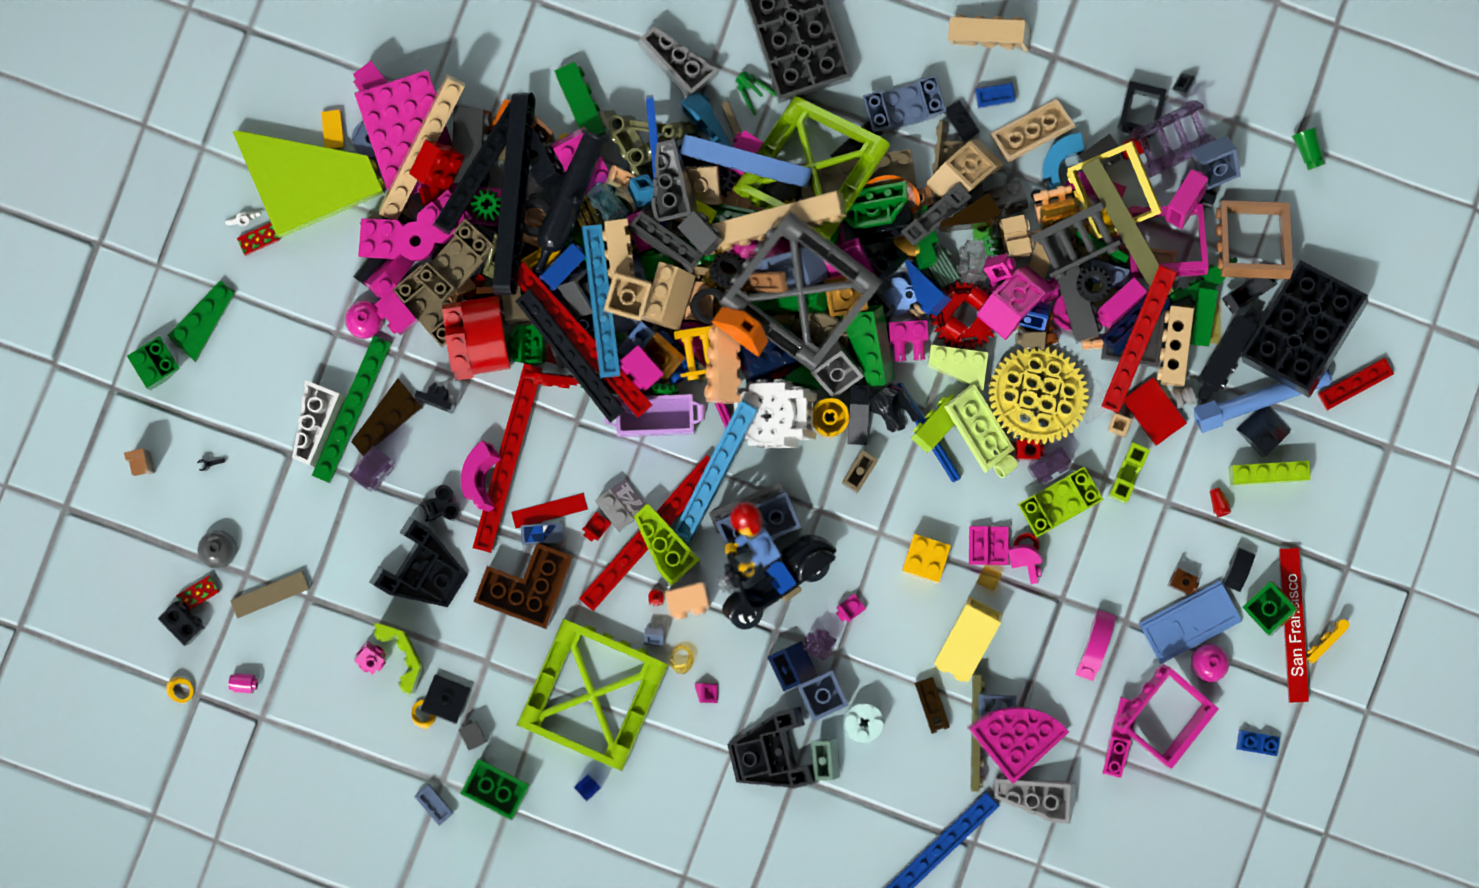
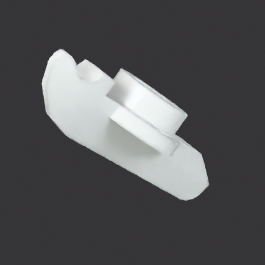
[225,211,261,226]

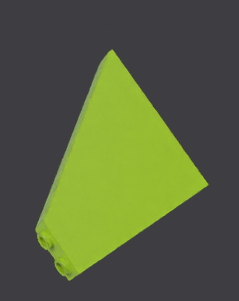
[233,130,386,239]

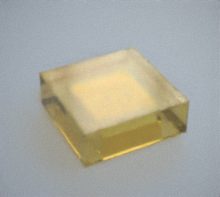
[976,565,1002,591]

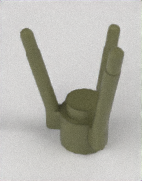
[482,234,498,278]

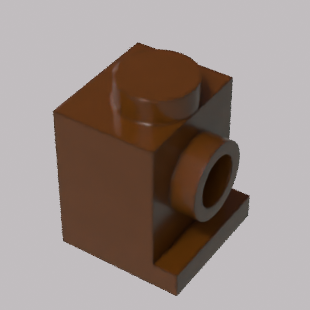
[1167,568,1199,595]

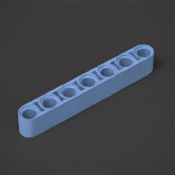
[680,135,812,188]

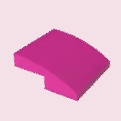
[969,526,1010,565]

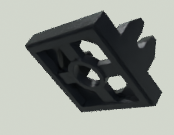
[414,382,456,414]

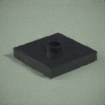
[420,674,471,724]

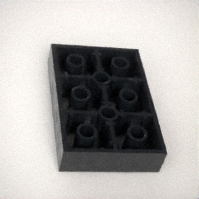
[1241,260,1369,398]

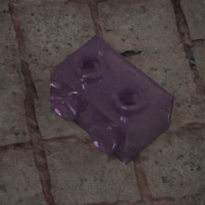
[1027,446,1071,484]

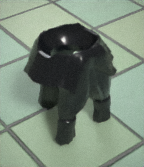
[870,383,921,433]

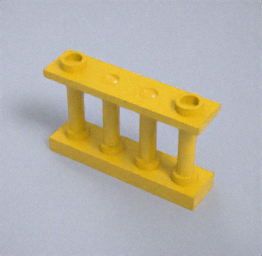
[674,326,742,380]

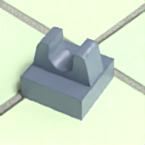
[644,623,664,646]

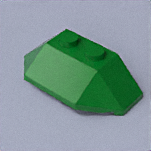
[843,181,908,230]

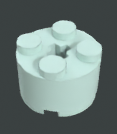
[844,703,884,742]

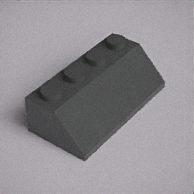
[452,106,493,187]

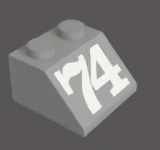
[595,479,646,532]

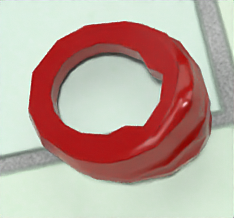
[1013,532,1040,550]

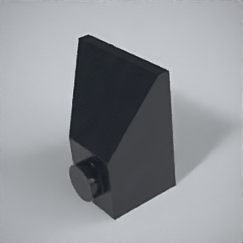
[1236,407,1290,458]

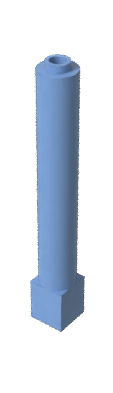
[1193,369,1332,433]

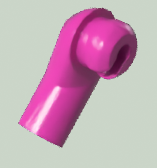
[1040,278,1059,304]

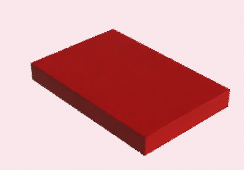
[1123,378,1187,446]

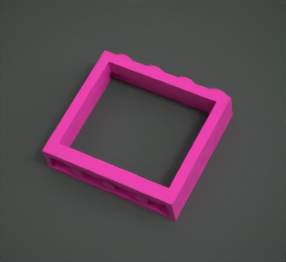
[1128,204,1209,279]
[1116,664,1219,770]

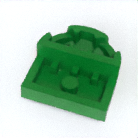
[505,325,546,364]

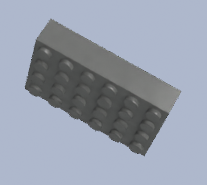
[744,0,851,103]

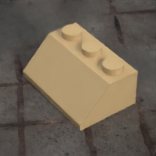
[642,262,696,331]

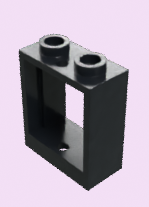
[1117,81,1167,138]

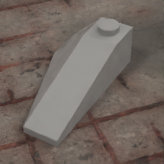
[994,778,1076,824]

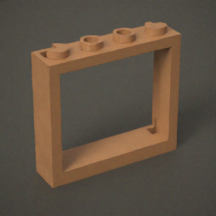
[1215,200,1293,279]

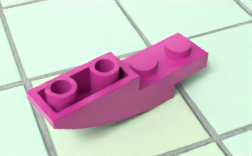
[1102,697,1136,778]

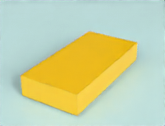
[321,110,345,149]

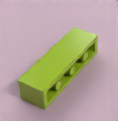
[1229,461,1311,486]

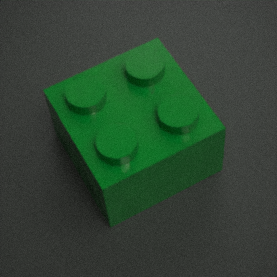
[1242,581,1300,636]

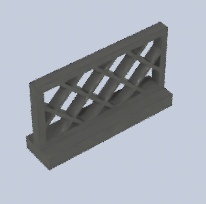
[709,482,784,534]

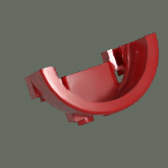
[442,296,511,381]

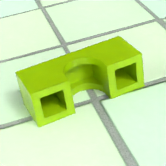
[1107,442,1150,504]

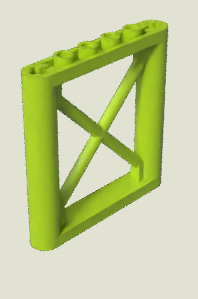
[733,96,890,240]
[516,618,669,771]

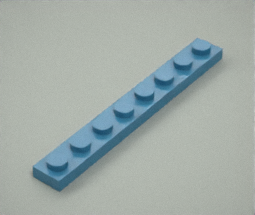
[582,224,620,378]
[674,400,759,543]

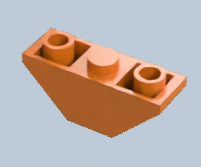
[712,307,768,356]

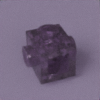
[803,628,837,660]

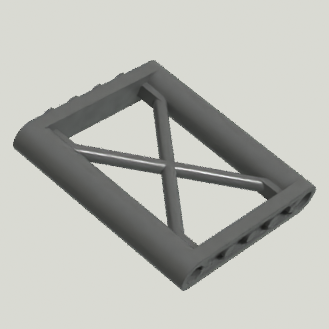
[719,210,882,371]

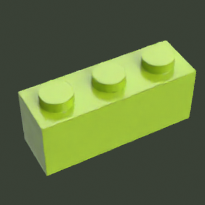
[911,394,955,453]

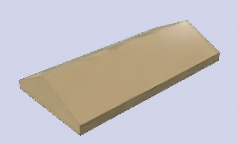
[990,99,1075,162]

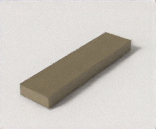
[230,571,309,618]

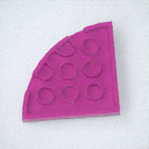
[967,707,1069,784]

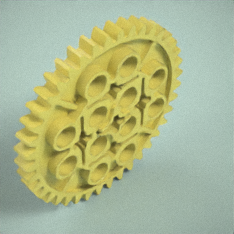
[988,347,1089,444]

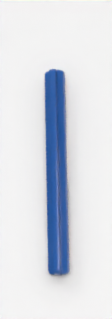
[896,382,961,483]

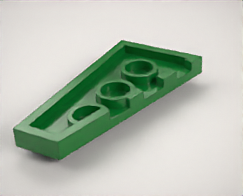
[167,280,235,362]

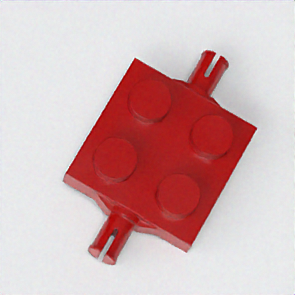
[521,370,579,389]

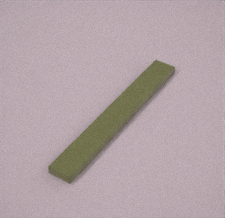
[1081,157,1174,295]

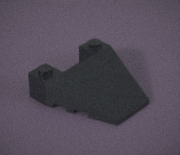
[369,516,468,607]
[727,707,819,789]

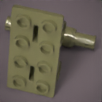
[599,110,698,177]

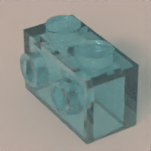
[586,182,630,221]

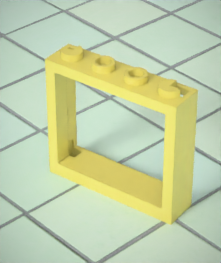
[1066,141,1163,239]

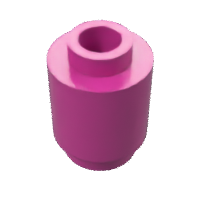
[228,673,258,694]

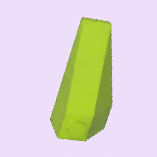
[634,503,701,586]

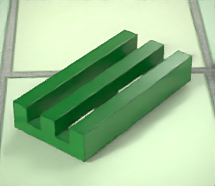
[983,235,1004,257]

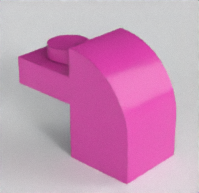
[1008,544,1043,584]

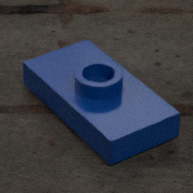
[975,83,1016,109]

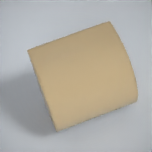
[1108,412,1133,438]

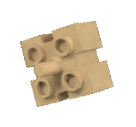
[998,215,1041,260]

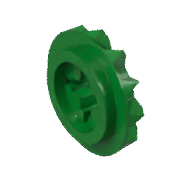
[648,384,679,396]

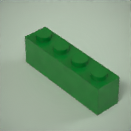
[554,62,608,136]

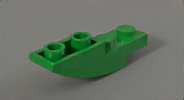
[1169,256,1238,304]

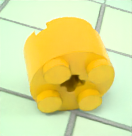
[813,398,849,438]

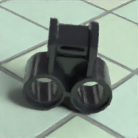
[419,485,461,522]

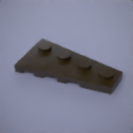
[351,378,423,457]

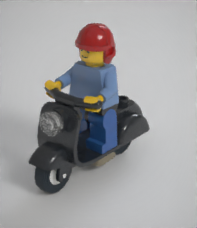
[717,502,837,630]

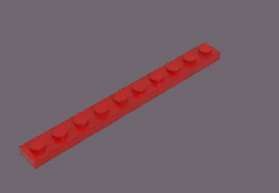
[518,262,653,418]
[472,363,543,553]
[579,455,711,611]

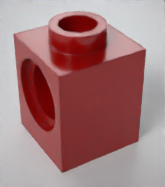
[1016,440,1044,461]

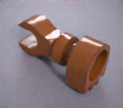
[1045,310,1059,345]

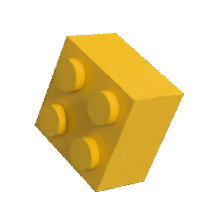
[901,534,951,583]

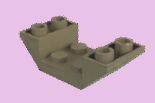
[414,219,493,302]
[393,265,463,347]

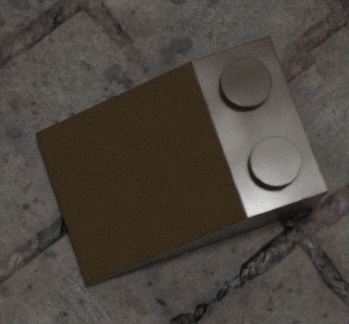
[939,193,1001,232]

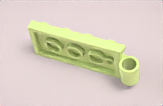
[944,384,1018,478]

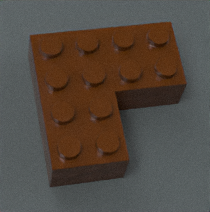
[473,543,574,630]

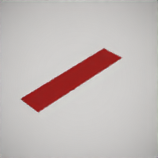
[511,493,588,529]

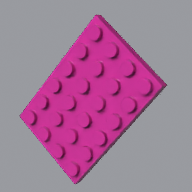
[354,69,452,195]

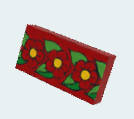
[237,223,280,256]
[176,576,220,611]

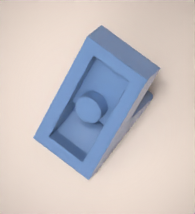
[617,321,656,356]

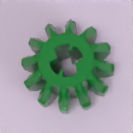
[471,189,501,222]

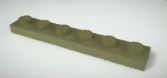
[970,675,985,792]

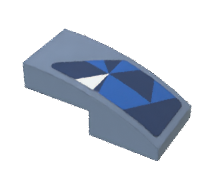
[520,523,563,545]

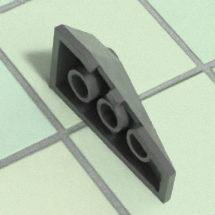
[651,139,698,222]

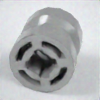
[1171,385,1196,409]

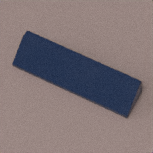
[1101,296,1171,355]

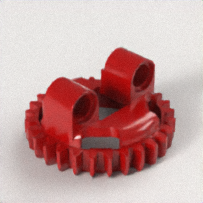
[930,280,994,350]

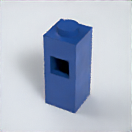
[538,243,586,291]

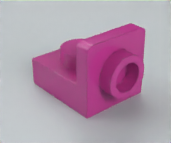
[836,594,866,623]

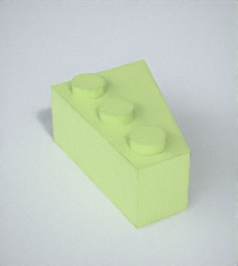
[927,345,988,393]

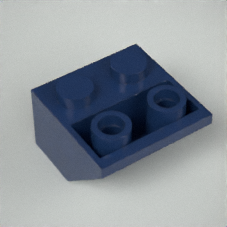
[767,641,818,692]

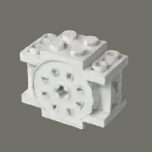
[734,379,817,449]

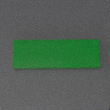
[1190,287,1218,347]

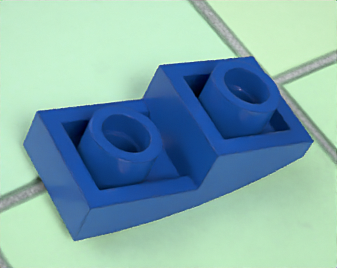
[1236,730,1280,756]

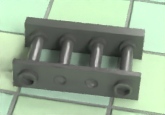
[1031,202,1121,280]

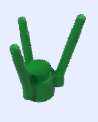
[735,71,776,115]

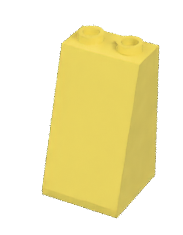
[934,596,1003,682]

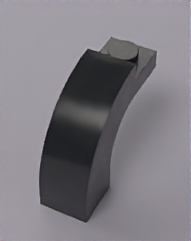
[1222,278,1278,314]

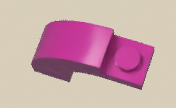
[461,440,501,512]
[1075,610,1116,681]

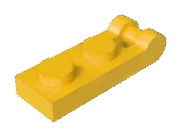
[1306,619,1350,664]

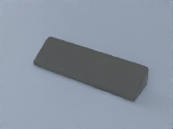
[629,211,704,273]

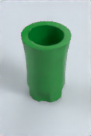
[1291,127,1326,170]

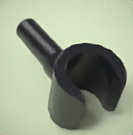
[197,458,225,471]

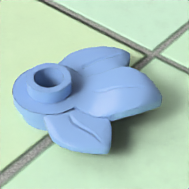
[882,277,917,316]

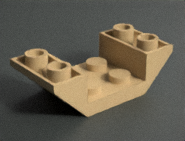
[926,138,1005,199]

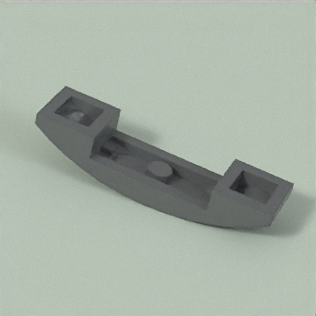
[901,183,972,246]

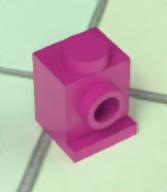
[983,253,1016,283]

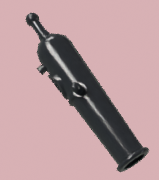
[532,129,608,277]

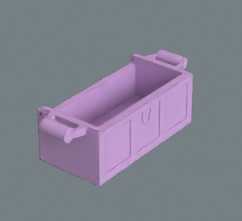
[605,394,705,437]

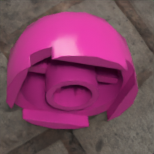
[345,301,384,339]
[1190,644,1230,683]

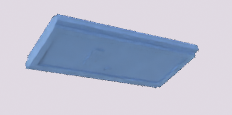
[1139,581,1242,664]

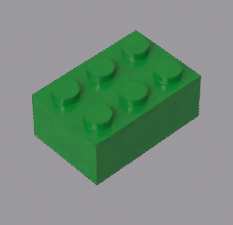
[460,759,531,820]

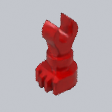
[648,589,664,606]

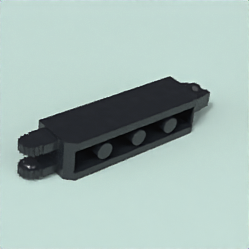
[1197,307,1262,401]

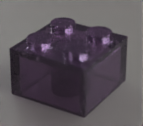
[349,445,395,492]

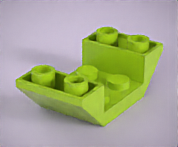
[1017,466,1104,538]
[373,623,424,695]

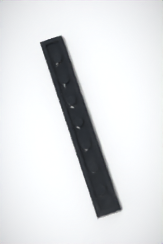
[433,102,510,235]
[515,289,626,423]

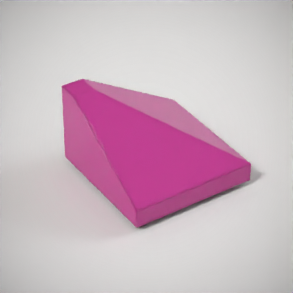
[695,683,718,703]

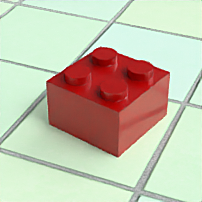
[409,139,465,190]

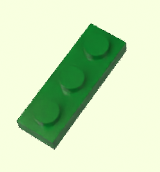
[1074,230,1129,265]

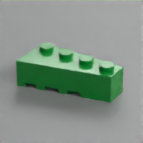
[750,285,828,315]
[839,305,895,386]

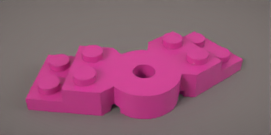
[358,189,473,261]

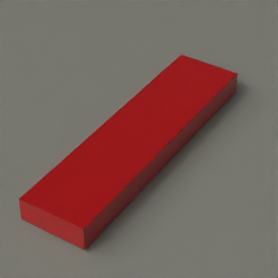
[1317,358,1394,411]

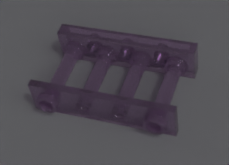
[1129,100,1216,178]

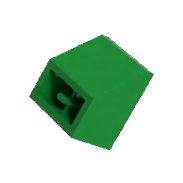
[127,336,180,391]

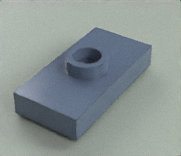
[414,784,454,826]

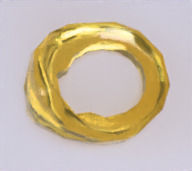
[669,645,694,674]

